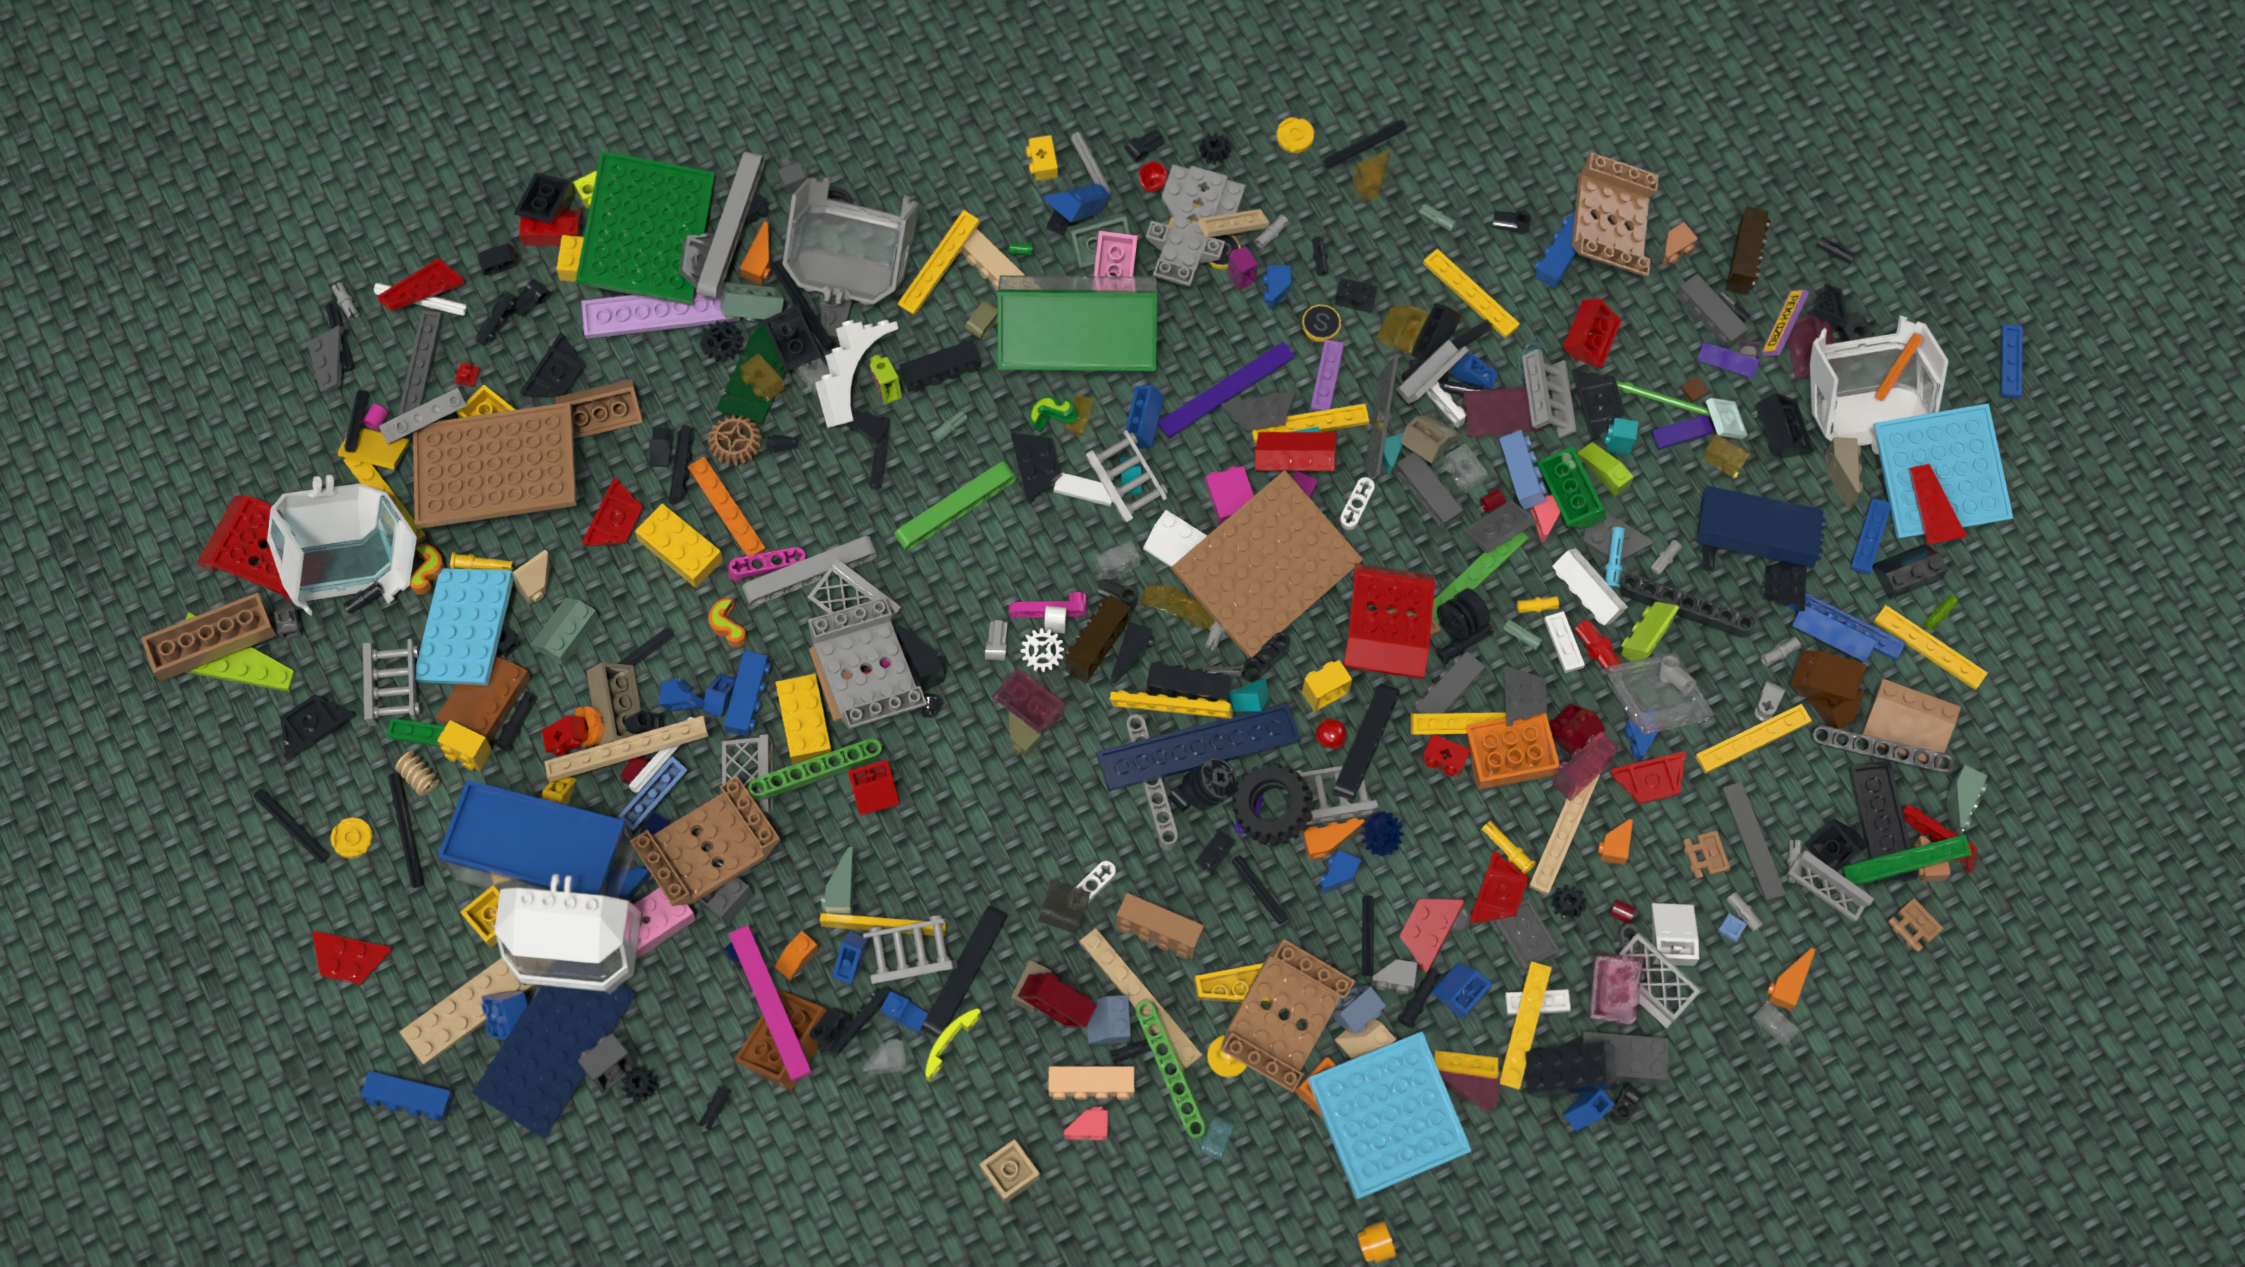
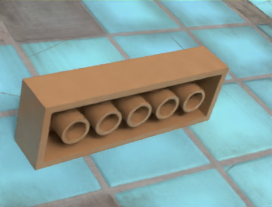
[141,592,277,681]

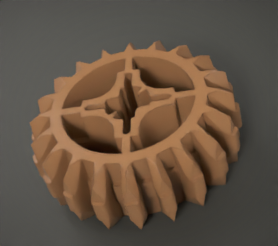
[708,414,762,467]

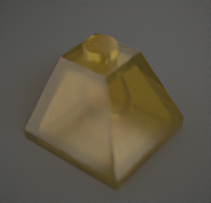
[1352,150,1390,202]

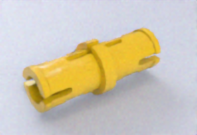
[1517,596,1559,613]

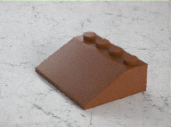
[436,657,531,744]
[734,989,826,1091]

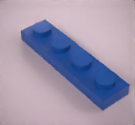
[2000,324,2023,399]
[1851,498,1891,575]

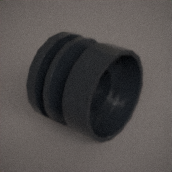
[1437,588,1490,642]
[1182,758,1237,811]

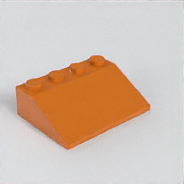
[1466,713,1560,790]

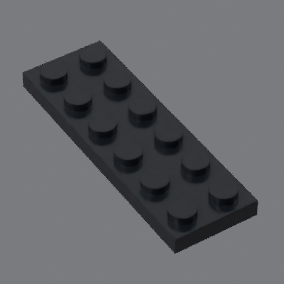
[1849,761,1918,885]

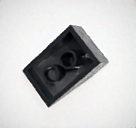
[514,172,573,223]
[762,305,822,372]
[896,625,946,691]

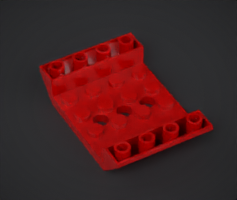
[196,495,336,605]
[1343,563,1435,679]

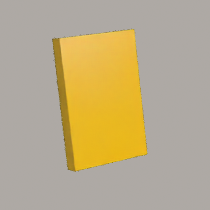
[338,428,410,470]

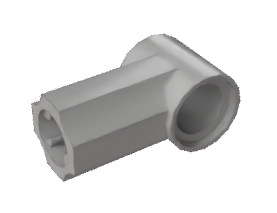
[985,620,1008,661]
[1658,656,1696,694]

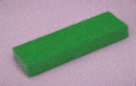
[386,718,446,747]

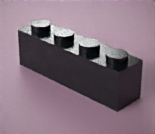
[899,340,981,393]

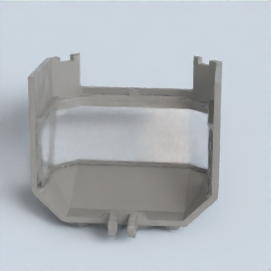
[783,177,919,305]

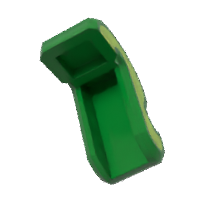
[1029,396,1079,433]

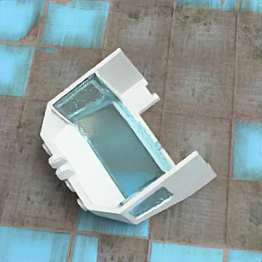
[267,475,417,616]

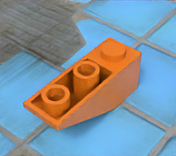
[1302,818,1365,861]

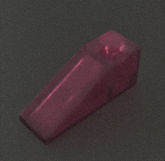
[1439,1071,1500,1111]

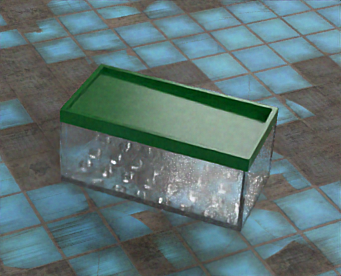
[998,275,1157,371]

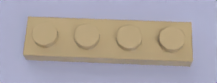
[1197,209,1270,238]

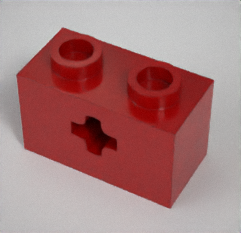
[542,715,588,756]
[1422,734,1471,777]

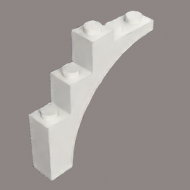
[815,320,898,428]

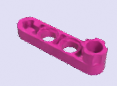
[728,547,806,582]
[1009,592,1087,618]

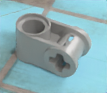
[1754,681,1786,722]

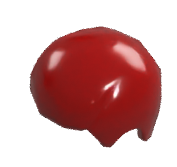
[1138,162,1168,192]
[1315,718,1348,750]

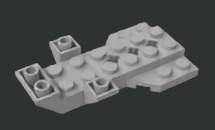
[1146,165,1245,287]

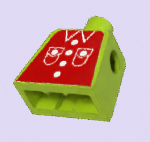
[869,355,902,405]

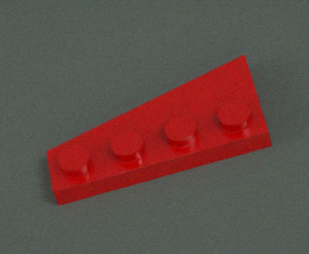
[377,258,464,311]
[1908,464,1967,545]
[1903,804,1978,874]

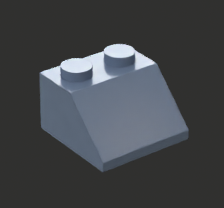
[1331,984,1386,1033]
[1087,995,1131,1045]

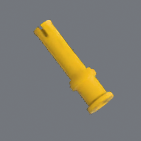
[450,552,513,571]
[1482,821,1536,874]

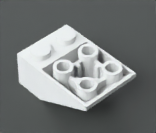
[1651,903,1699,966]

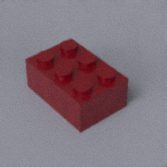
[1017,972,1097,1028]

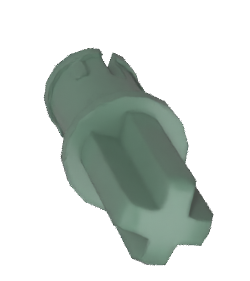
[1419,204,1457,232]
[931,411,968,443]
[1503,620,1542,650]

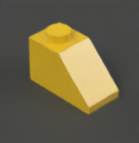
[542,777,577,806]

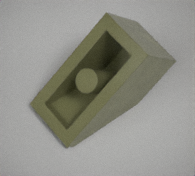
[1009,708,1042,758]

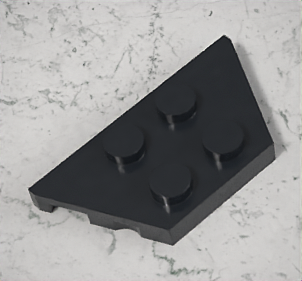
[520,332,585,397]
[1572,369,1625,441]
[1011,433,1062,504]
[1765,561,1807,611]
[280,694,355,761]

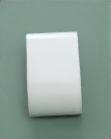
[1045,606,1066,634]

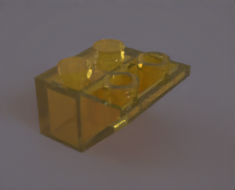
[1376,305,1429,355]

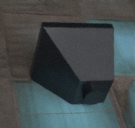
[1804,819,1869,872]

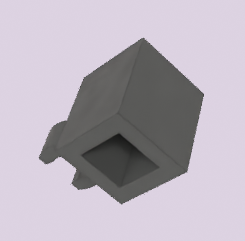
[778,156,809,195]
[274,607,302,641]

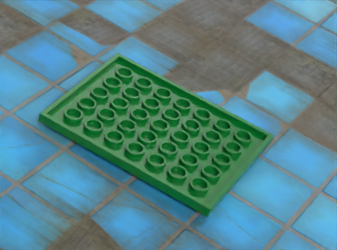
[575,151,715,305]

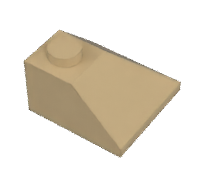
[512,550,550,605]
[1335,1019,1396,1060]

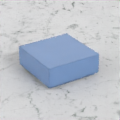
[1718,913,1747,943]

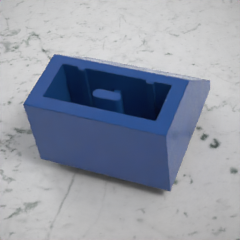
[1431,962,1493,1020]
[481,991,527,1040]

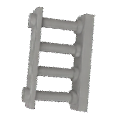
[1522,349,1577,438]
[378,388,467,444]
[1086,430,1168,523]
[363,639,421,726]
[1294,766,1378,826]
[863,915,957,984]

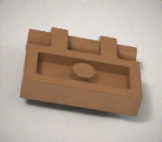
[1683,831,1730,880]
[1888,899,1944,953]

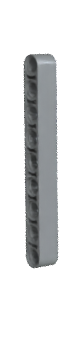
[697,152,764,298]

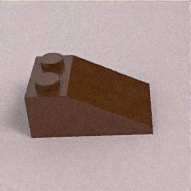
[1790,650,1866,701]

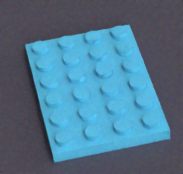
[414,568,514,685]

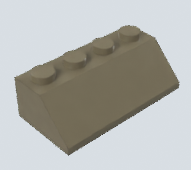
[586,663,641,746]

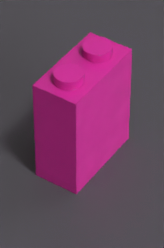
[1205,466,1254,526]

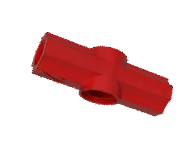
[1574,619,1625,677]

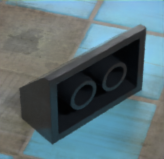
[1756,393,1813,458]
[1872,544,1948,600]

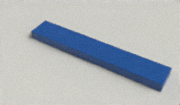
[1787,593,1906,661]

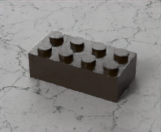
[1725,206,1771,295]
[1065,595,1130,684]

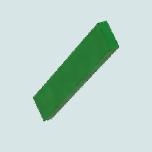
[1843,834,1971,886]

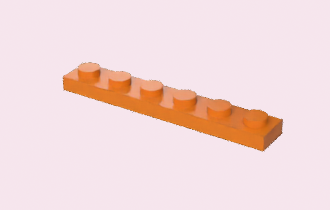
[687,457,766,556]

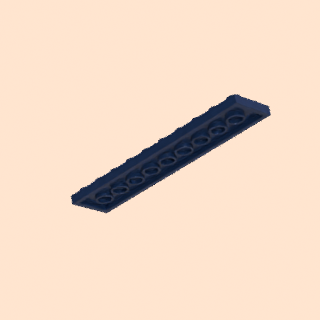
[1096,703,1301,792]

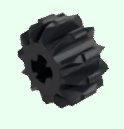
[1199,132,1231,165]
[1551,885,1587,921]
[621,1066,657,1102]

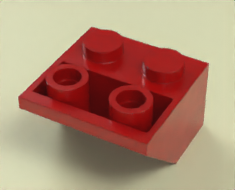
[847,760,899,816]

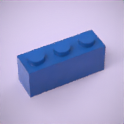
[1123,385,1164,449]

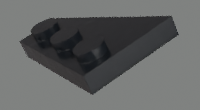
[1810,283,1849,328]

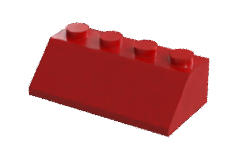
[1255,432,1337,472]

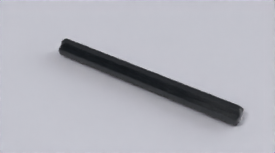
[771,261,833,349]
[1402,319,1492,380]
[388,772,423,888]

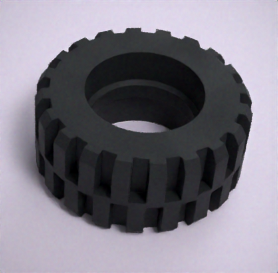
[1232,763,1314,846]

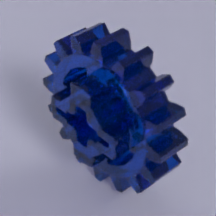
[1360,811,1404,856]

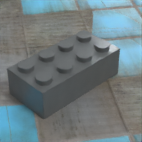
[1580,1032,1668,1086]

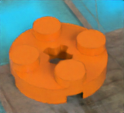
[575,706,605,748]

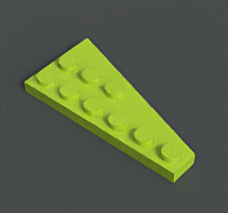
[185,612,296,692]

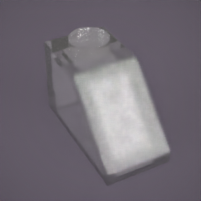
[863,1039,907,1076]

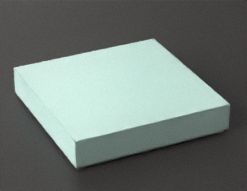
[1706,398,1747,439]

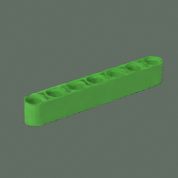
[894,461,1017,551]
[747,738,882,802]
[1136,1001,1209,1138]

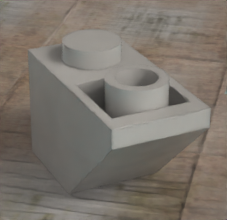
[1371,959,1417,994]

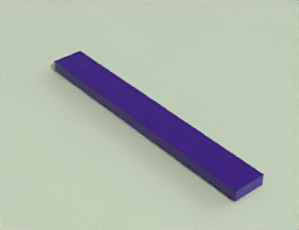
[1157,341,1295,439]

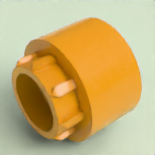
[1357,1221,1396,1263]

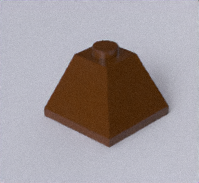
[1808,688,1864,729]

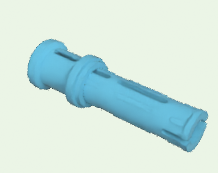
[1605,527,1625,589]

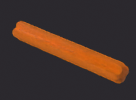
[1875,333,1923,401]

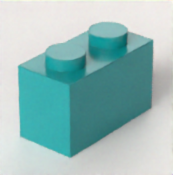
[1604,418,1639,456]

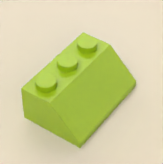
[1621,602,1679,667]

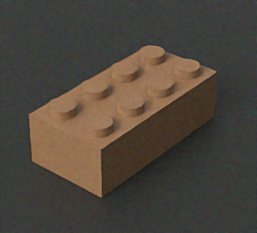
[1116,893,1204,959]

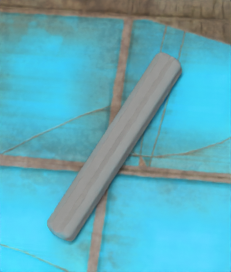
[1071,132,1111,194]

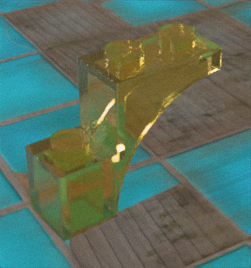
[1140,586,1214,628]

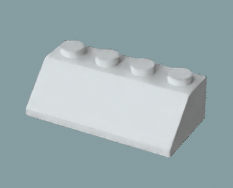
[1143,510,1207,567]

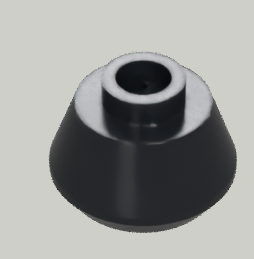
[917,693,943,718]

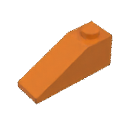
[740,221,772,285]
[1767,948,1816,1011]

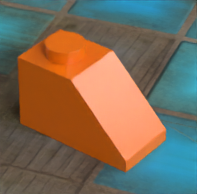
[1598,819,1633,865]
[775,931,819,981]

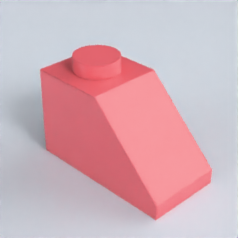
[1529,495,1560,543]
[1064,1107,1108,1140]

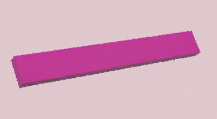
[729,925,812,1082]

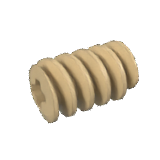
[396,750,440,796]

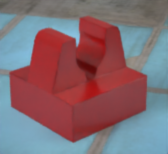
[455,363,480,387]

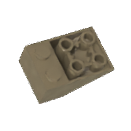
[1400,414,1462,464]
[1825,437,1863,508]

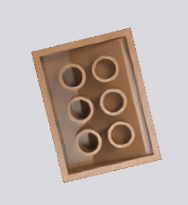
[1860,679,1961,766]

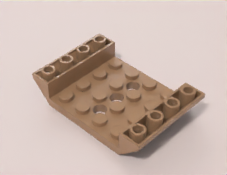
[1571,152,1658,277]
[630,776,780,906]
[1220,939,1355,1092]

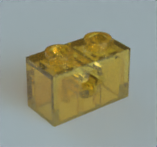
[740,353,785,401]

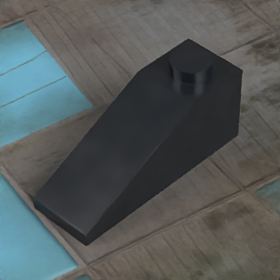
[1411,303,1462,360]
[1111,622,1155,684]

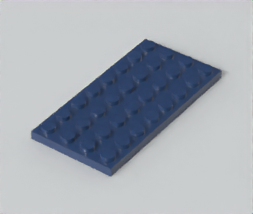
[471,960,635,1139]

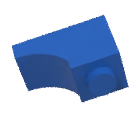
[1450,353,1498,390]
[658,678,704,712]
[881,991,929,1034]

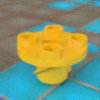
[1207,1035,1247,1078]

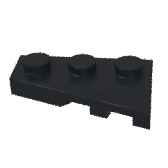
[474,290,514,345]

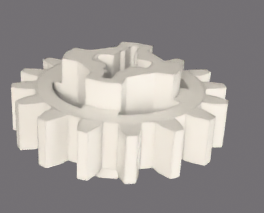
[1021,628,1064,673]

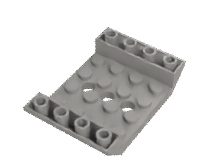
[808,597,927,729]

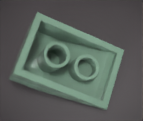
[821,847,855,915]

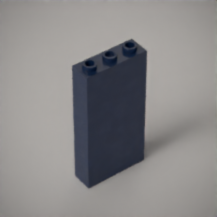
[1696,485,1826,568]

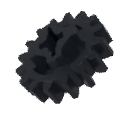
[700,320,742,362]

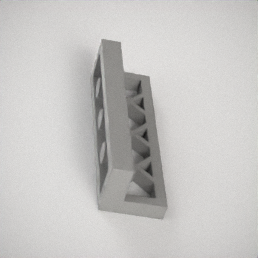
[1396,340,1469,404]
[1787,851,1874,922]

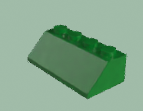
[1537,446,1607,527]

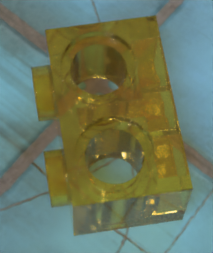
[1702,435,1750,478]

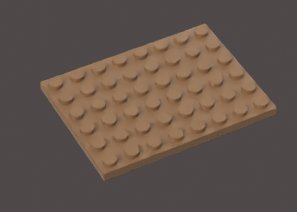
[413,402,577,529]
[1170,470,1363,658]

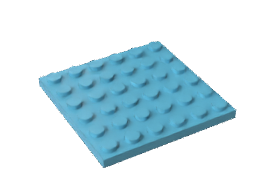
[1873,403,2013,539]
[1307,1032,1472,1199]

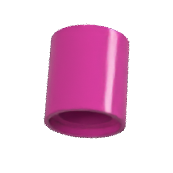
[363,404,388,430]

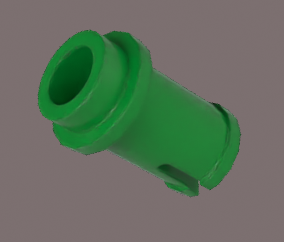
[1009,241,1032,256]

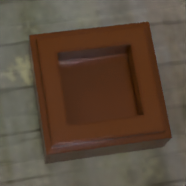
[1681,377,1709,403]

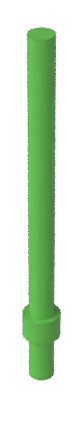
[1616,380,1712,418]

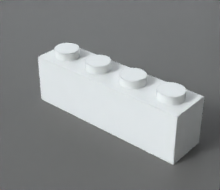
[1552,548,1628,625]

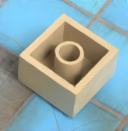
[979,1139,1040,1204]

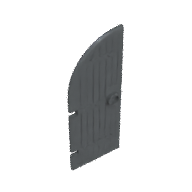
[1366,356,1399,479]

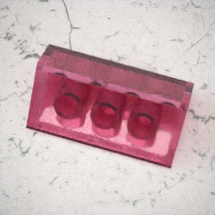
[1462,387,1545,437]

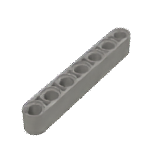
[742,536,878,606]
[1126,714,1178,851]

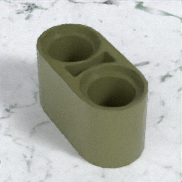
[965,301,998,340]

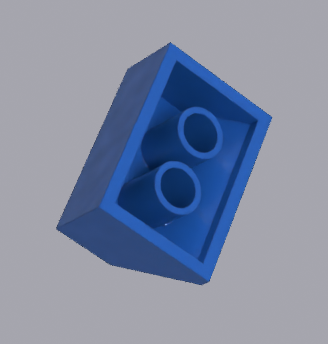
[1043,183,1111,222]

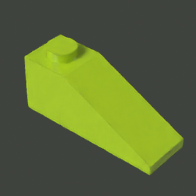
[1577,442,1634,497]

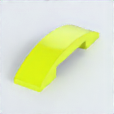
[926,1008,981,1082]

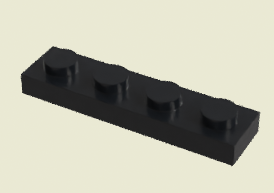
[668,424,692,505]
[829,986,890,1059]

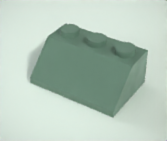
[1067,212,1130,268]
[720,282,784,321]
[530,598,599,666]

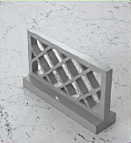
[807,559,901,620]
[722,734,774,819]
[1604,932,1702,1028]

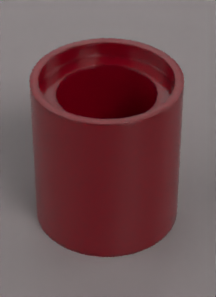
[1479,488,1506,513]
[1610,899,1636,924]

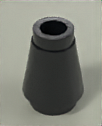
[767,434,796,453]

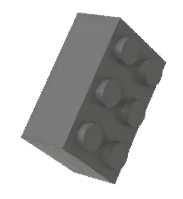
[578,1034,635,1095]

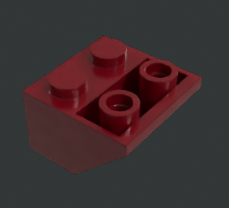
[1549,703,1606,757]

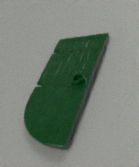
[715,320,808,425]

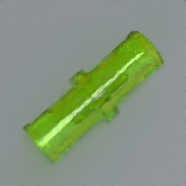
[1923,595,1959,631]

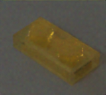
[1064,394,1094,436]

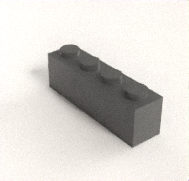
[1677,274,1749,349]
[1395,452,1463,530]
[1414,652,1485,713]

